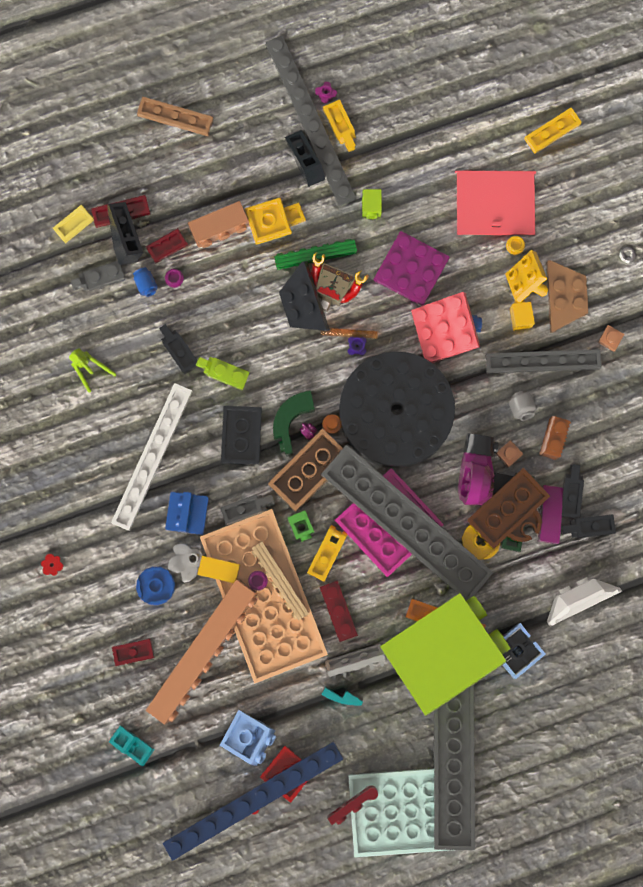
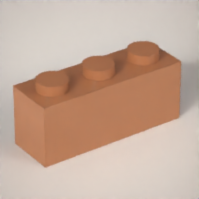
[188,201,250,248]

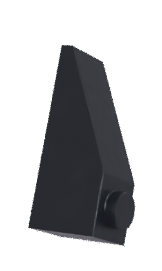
[285,130,325,187]
[107,202,144,265]

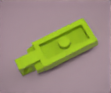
[196,357,250,390]

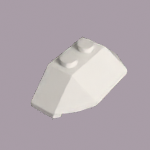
[547,577,622,626]

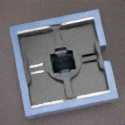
[502,623,546,679]

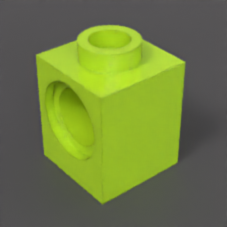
[362,189,382,219]

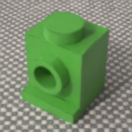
[288,510,314,542]

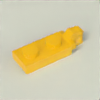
[323,99,356,152]

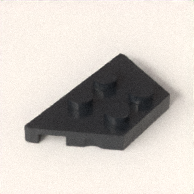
[279,261,330,331]

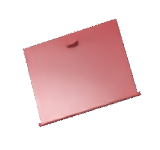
[455,170,536,235]

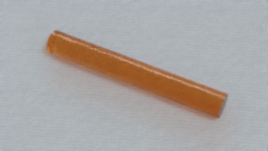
[321,328,378,339]

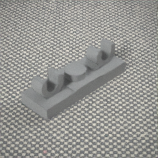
[325,644,386,682]

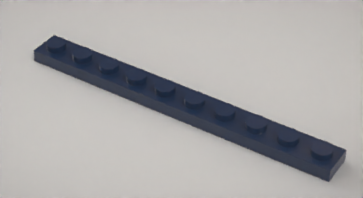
[162,741,344,861]

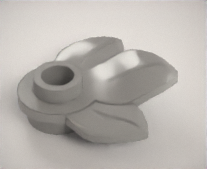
[168,543,204,582]

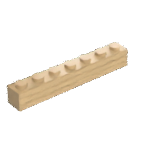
[252,542,309,620]

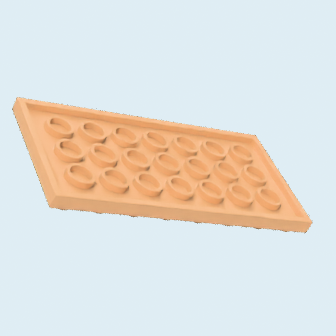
[200,509,328,684]

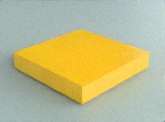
[245,197,292,245]

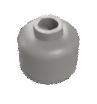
[509,391,537,421]

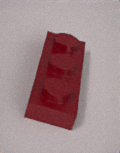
[91,195,151,228]
[320,580,358,642]

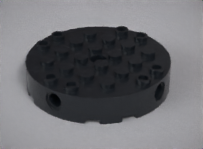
[339,352,455,468]

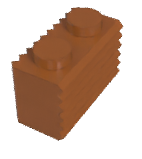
[539,416,571,460]

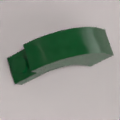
[273,390,315,457]

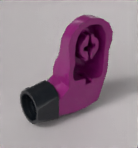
[458,433,499,505]

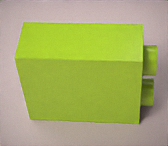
[380,593,510,716]

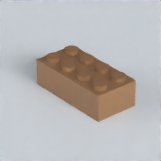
[268,429,343,512]

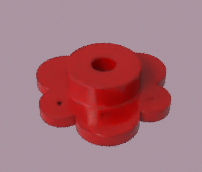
[41,554,64,576]

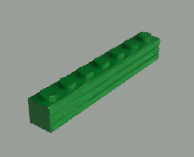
[274,239,357,270]

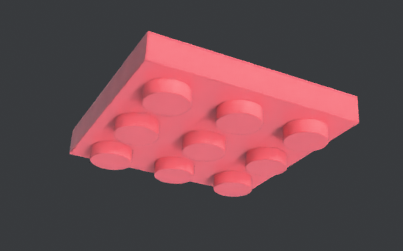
[411,292,480,363]

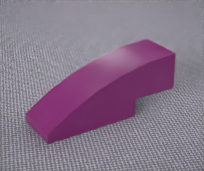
[537,485,563,544]

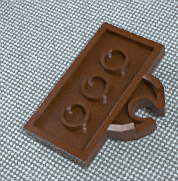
[466,468,550,549]

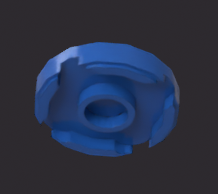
[136,567,175,605]

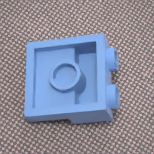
[220,710,276,766]

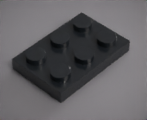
[221,406,262,465]

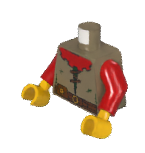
[311,252,369,312]

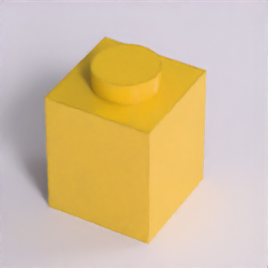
[510,300,535,330]

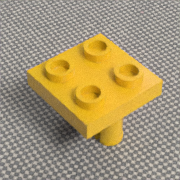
[505,250,548,303]

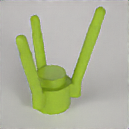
[69,348,116,392]

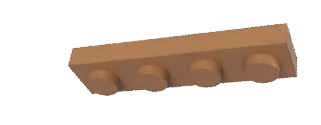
[137,96,214,136]

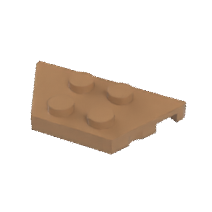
[546,260,588,333]

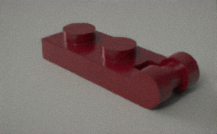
[327,785,378,825]

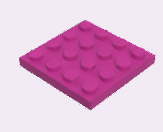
[335,468,444,577]

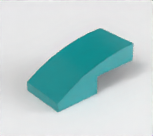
[321,687,363,706]
[109,726,155,766]

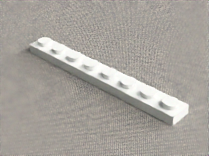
[111,383,192,531]

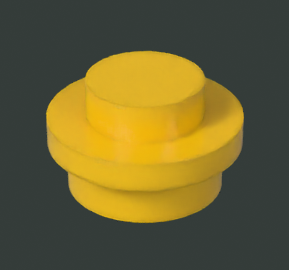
[506,236,525,255]

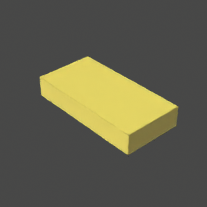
[53,205,94,244]

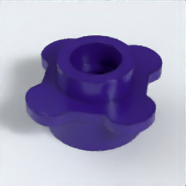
[348,337,367,356]

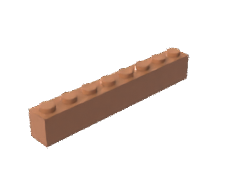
[145,580,258,725]

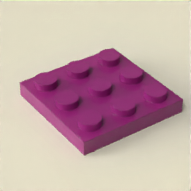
[374,231,450,306]

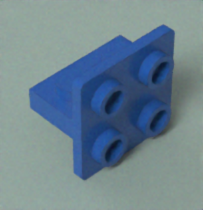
[165,492,209,535]

